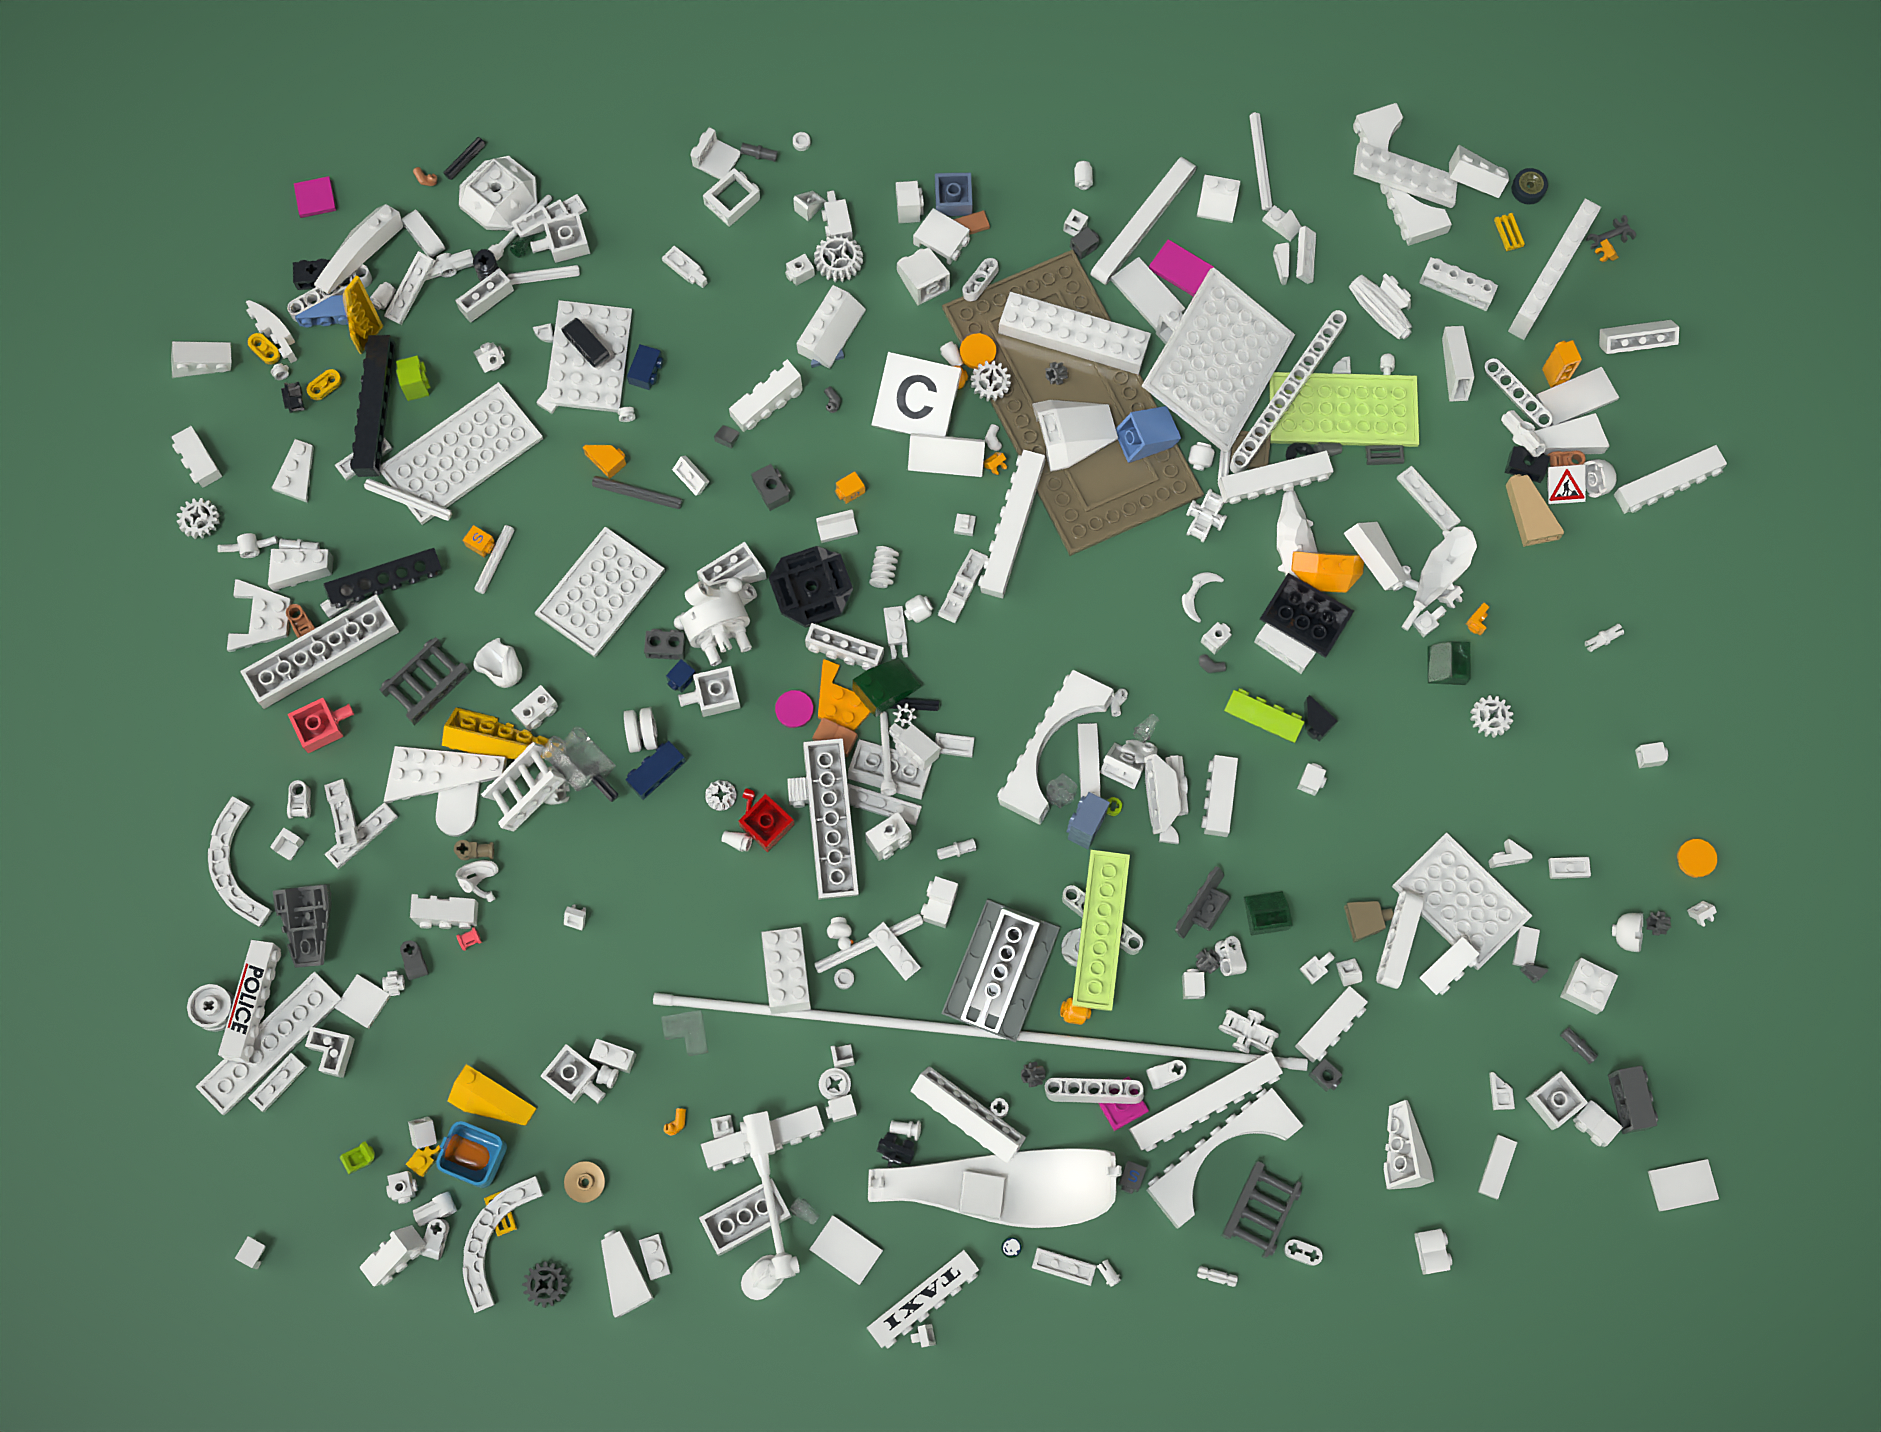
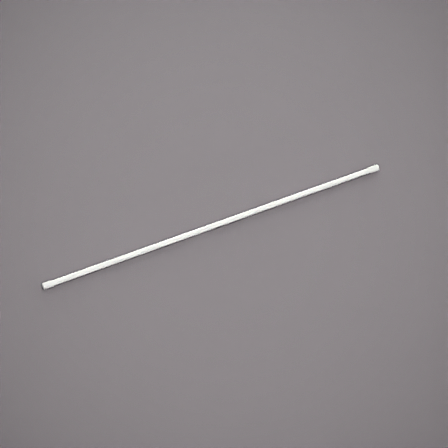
[653,993,1308,1071]

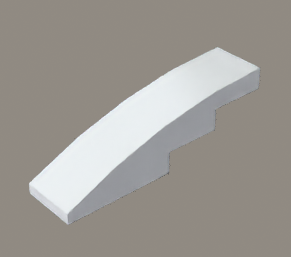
[511,194,587,238]
[938,549,988,623]
[1077,723,1100,797]

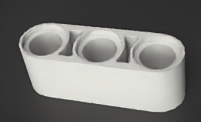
[401,209,445,258]

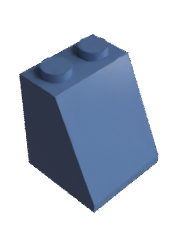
[1116,406,1181,463]

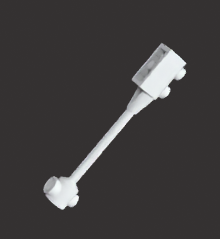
[740,1111,800,1280]

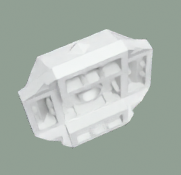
[459,156,538,231]

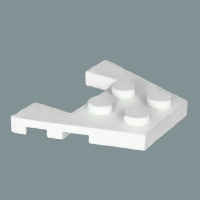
[227,580,292,652]

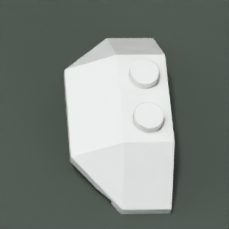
[1144,754,1181,834]

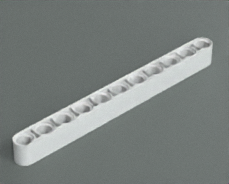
[1230,310,1346,473]

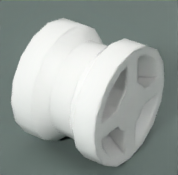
[596,1064,619,1089]

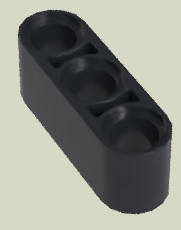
[561,318,610,368]

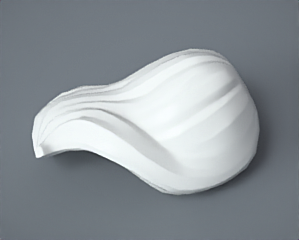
[473,638,522,688]

